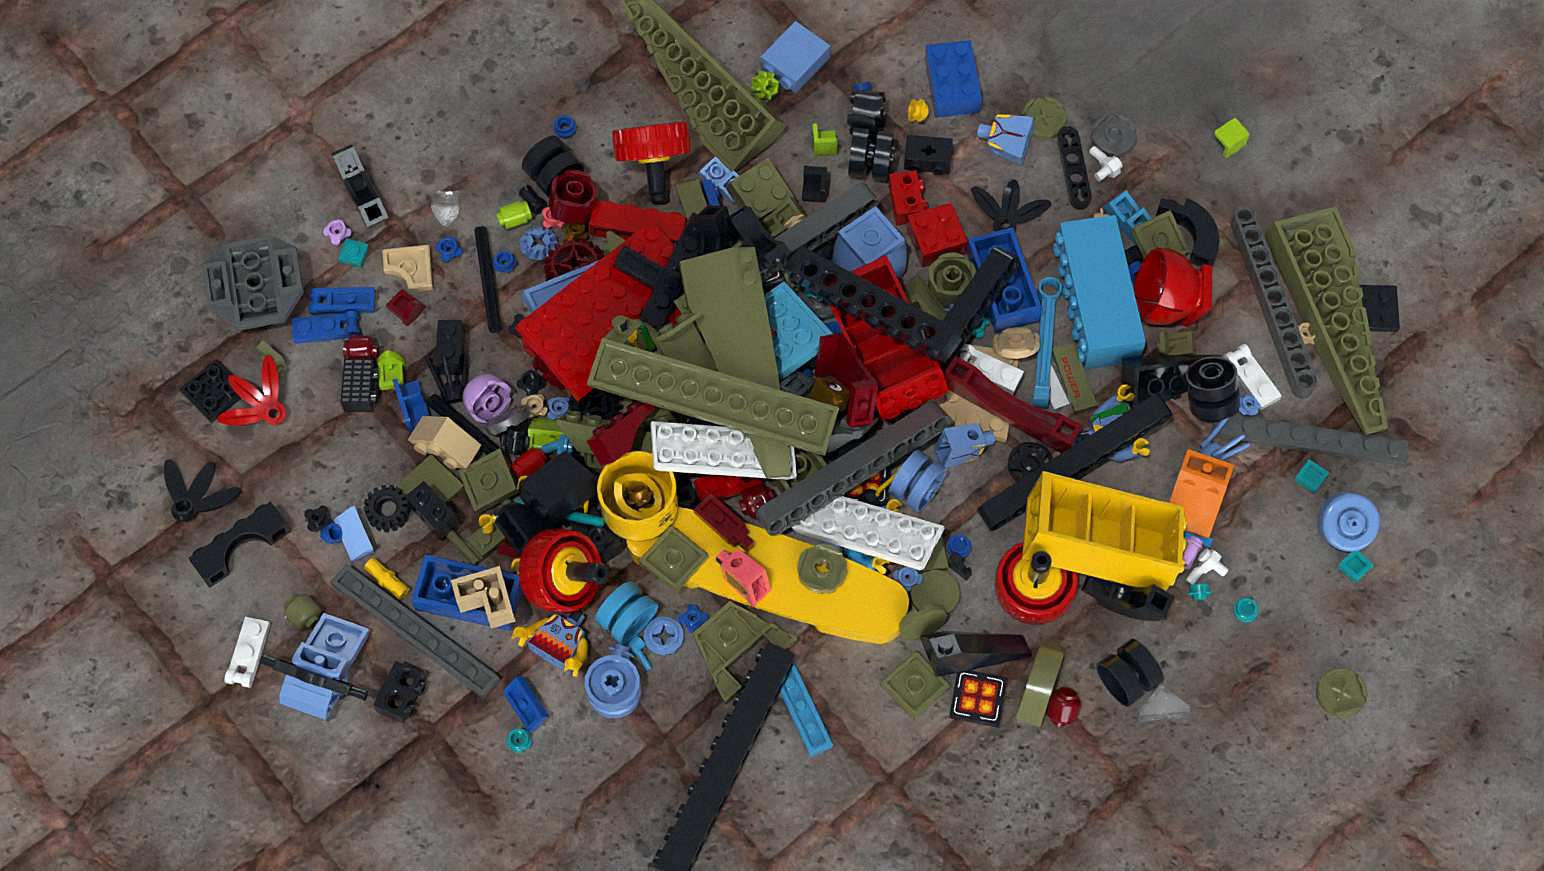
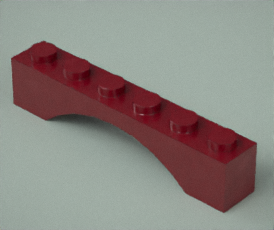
[943,355,1082,453]
[586,400,657,466]

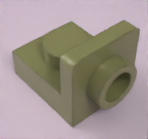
[256,341,287,378]

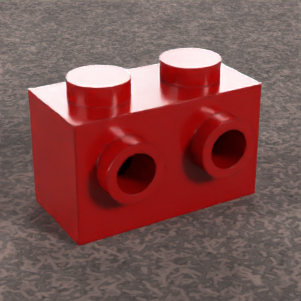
[888,170,928,226]

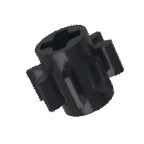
[500,425,530,454]

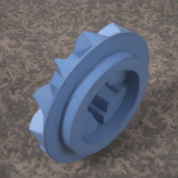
[520,225,558,260]
[644,617,684,656]

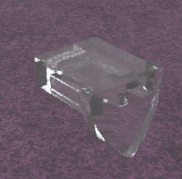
[431,191,461,227]

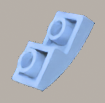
[698,156,739,203]

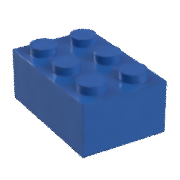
[925,40,982,118]

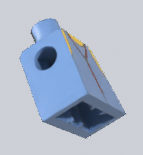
[977,114,1034,165]
[934,423,995,468]

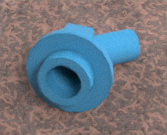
[542,435,574,456]

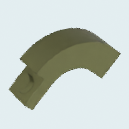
[731,196,806,248]
[1016,640,1066,727]

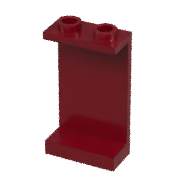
[814,333,878,428]

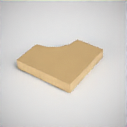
[382,245,433,292]

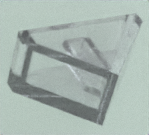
[1136,684,1191,723]

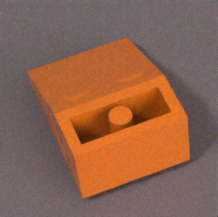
[1169,449,1234,539]

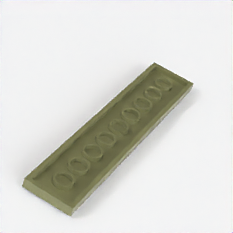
[587,338,839,456]

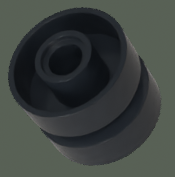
[848,127,896,181]
[522,136,585,198]
[1186,356,1240,421]
[1096,639,1164,707]

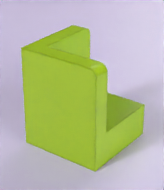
[1214,118,1250,159]
[812,123,837,156]

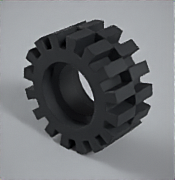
[364,485,410,533]

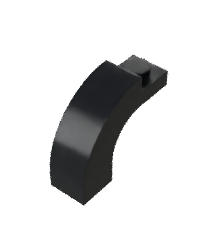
[331,144,389,227]
[1156,198,1219,267]
[695,205,732,257]
[725,206,789,270]
[1081,575,1174,621]

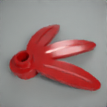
[217,355,286,426]

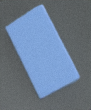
[334,506,374,562]

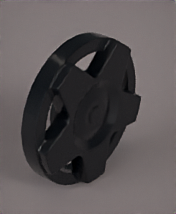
[1008,442,1053,482]

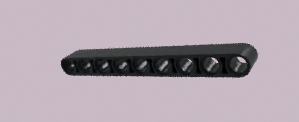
[880,246,1019,425]
[977,394,1173,531]

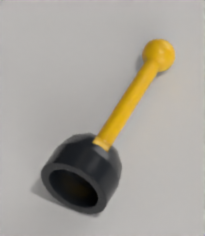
[858,466,901,506]

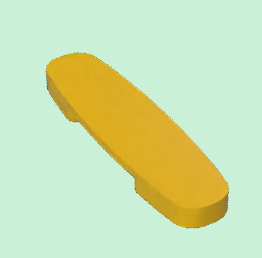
[626,503,909,644]

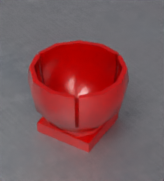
[1133,248,1212,327]

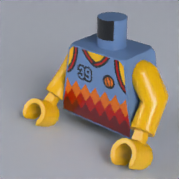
[511,611,588,677]

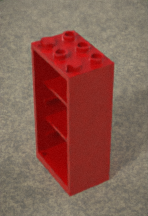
[829,255,949,421]

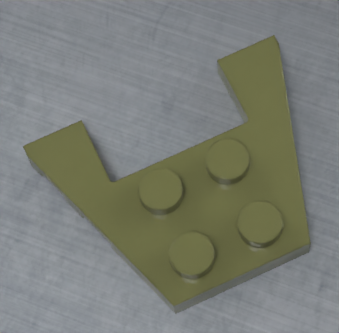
[693,601,798,704]

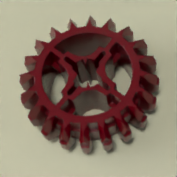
[543,237,605,281]

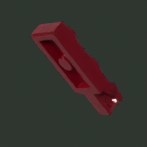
[693,493,754,553]

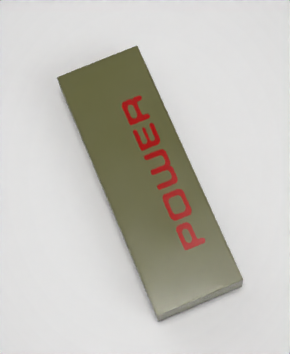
[1052,343,1098,415]

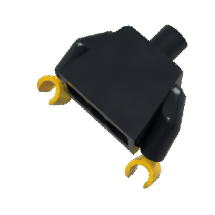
[479,501,558,575]

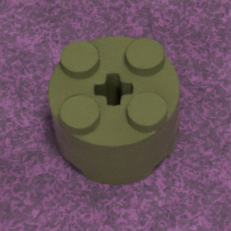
[927,253,976,307]

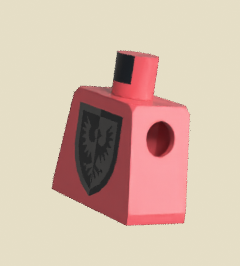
[716,549,771,607]

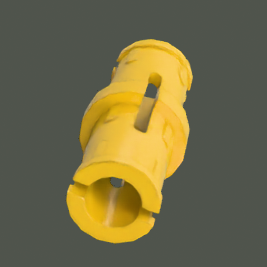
[364,557,410,600]

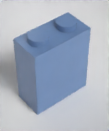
[761,21,831,94]

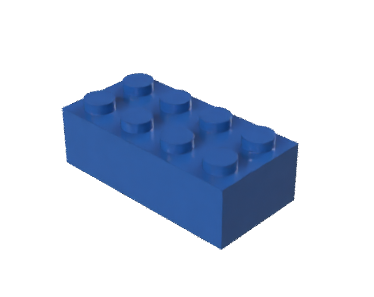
[966,227,1042,333]
[411,555,522,631]

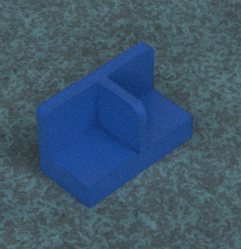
[393,379,429,432]

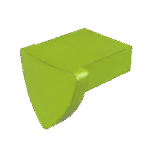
[376,350,406,390]

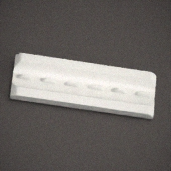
[650,421,797,480]
[791,496,945,570]

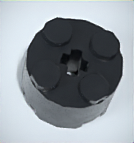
[847,90,886,137]

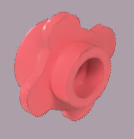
[542,207,565,229]

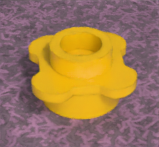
[908,99,928,122]

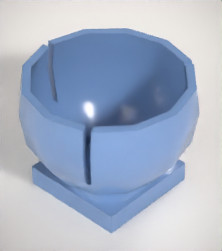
[832,206,908,280]

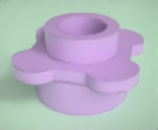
[323,219,351,245]

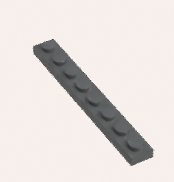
[1211,415,1408,466]
[330,564,500,699]

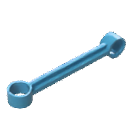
[1032,277,1062,408]

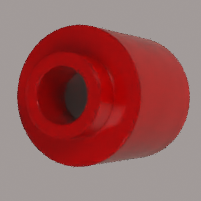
[510,447,547,479]

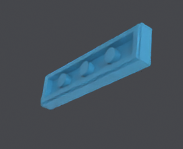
[780,664,833,757]

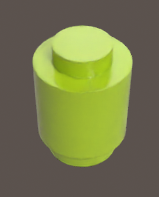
[496,200,532,230]

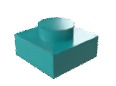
[338,238,369,268]
[1294,459,1329,494]
[1337,551,1374,584]

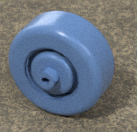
[1317,491,1380,552]

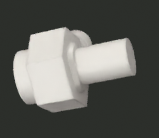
[1089,146,1122,182]
[1185,548,1228,585]

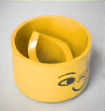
[597,451,678,541]

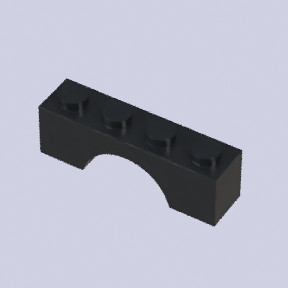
[188,501,291,589]

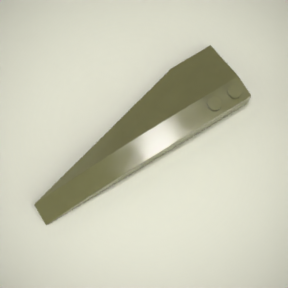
[620,0,787,172]
[1265,206,1388,435]
[679,247,791,478]

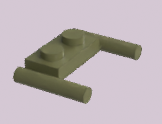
[446,498,512,566]

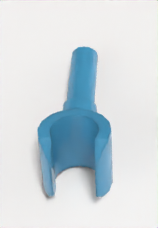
[629,636,652,671]

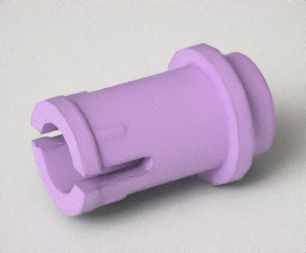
[1183,536,1203,569]

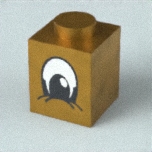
[809,377,850,414]

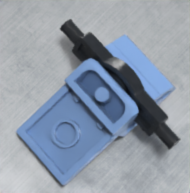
[259,613,369,720]

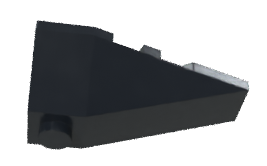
[1121,354,1222,409]
[920,631,1031,677]

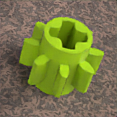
[750,71,779,100]

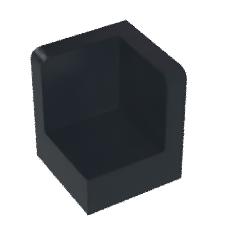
[802,166,827,203]

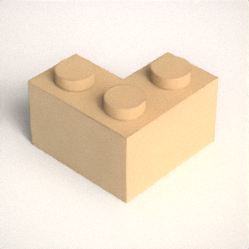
[408,416,481,470]
[451,566,516,629]

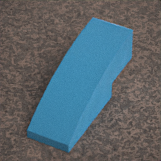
[1102,190,1152,246]

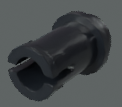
[518,185,546,214]

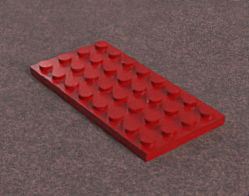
[514,220,684,402]

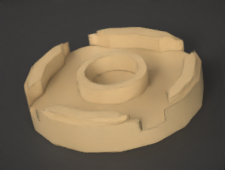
[992,327,1040,359]

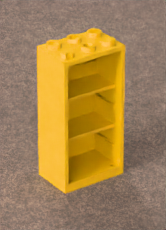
[1022,471,1187,591]

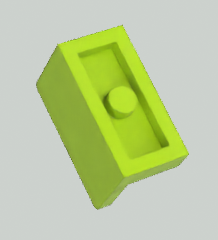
[527,418,577,454]

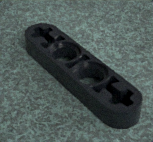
[1057,126,1091,210]

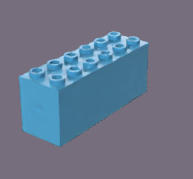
[1053,215,1146,370]

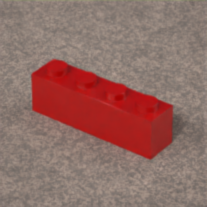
[589,200,687,243]

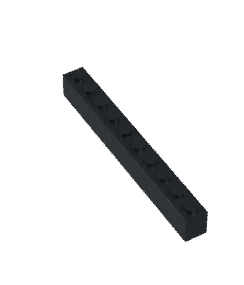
[652,642,795,871]

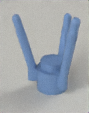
[1198,417,1250,460]

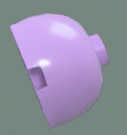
[462,374,511,423]

